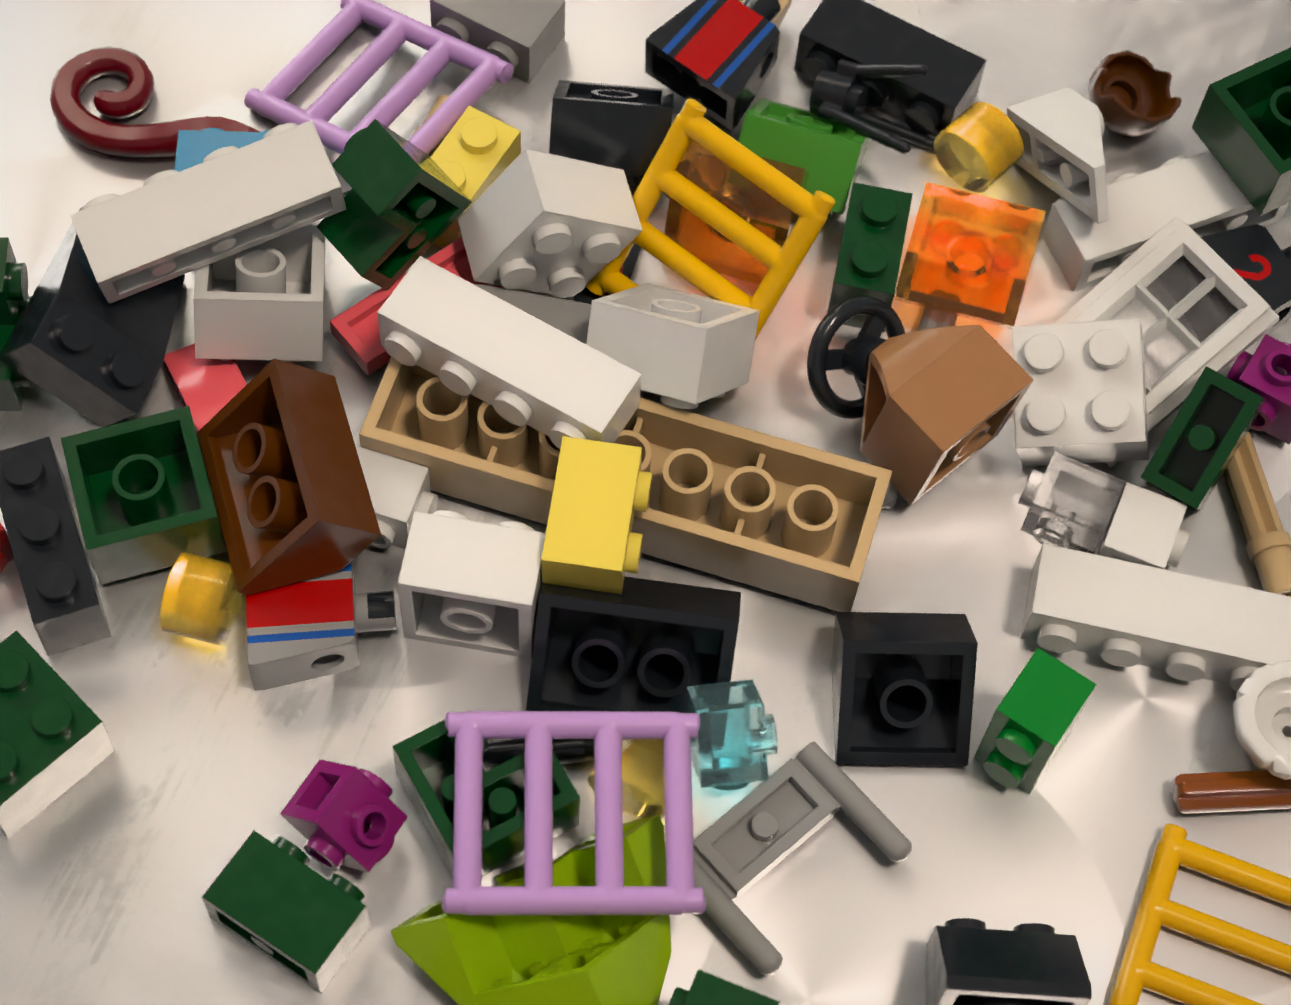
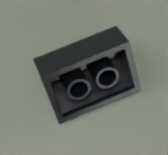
[526,576,741,742]

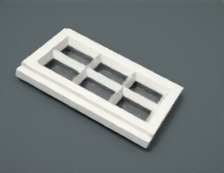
[1053,216,1279,468]

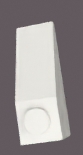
[1006,87,1109,224]

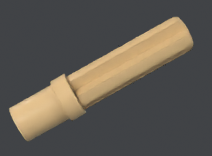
[1224,432,1291,597]

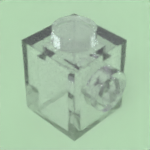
[1018,452,1126,554]

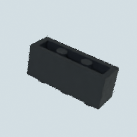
[794,0,986,143]
[0,436,112,656]

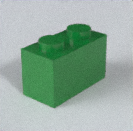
[974,648,1097,794]

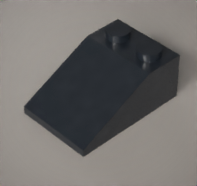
[0,206,185,427]

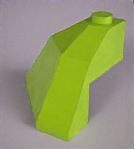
[391,814,672,1005]

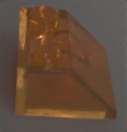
[664,140,809,285]
[894,182,1046,329]

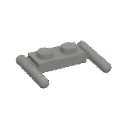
[693,741,912,975]

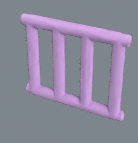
[244,0,514,154]
[442,711,706,915]

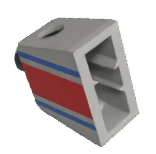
[246,561,396,691]

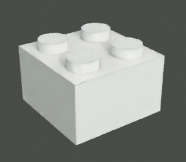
[458,148,643,298]
[193,225,325,362]
[586,283,760,409]
[1012,318,1149,466]
[398,510,546,659]

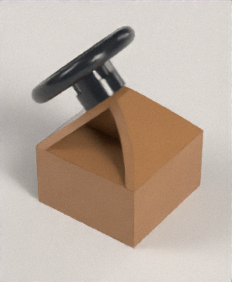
[807,296,1034,505]

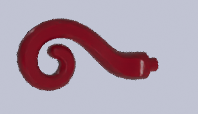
[50,47,260,158]

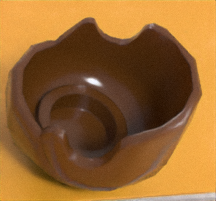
[1088,50,1182,138]

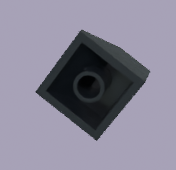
[549,80,674,187]
[832,612,978,766]
[925,918,1092,1005]

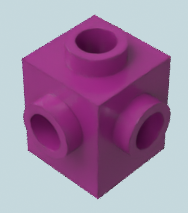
[1227,334,1291,444]
[280,759,408,872]

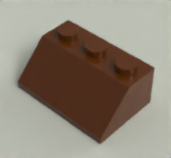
[197,358,381,595]

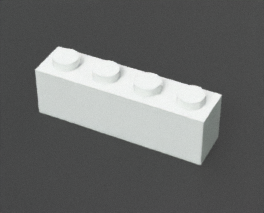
[70,120,346,304]
[1042,151,1290,292]
[377,256,642,449]
[1020,543,1291,691]

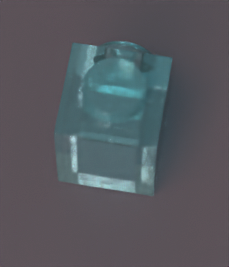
[687,679,778,791]

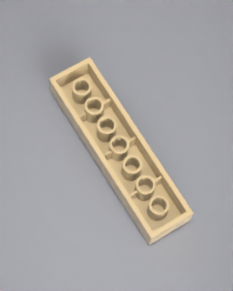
[359,357,892,612]

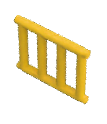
[586,99,836,340]
[1108,824,1291,1005]

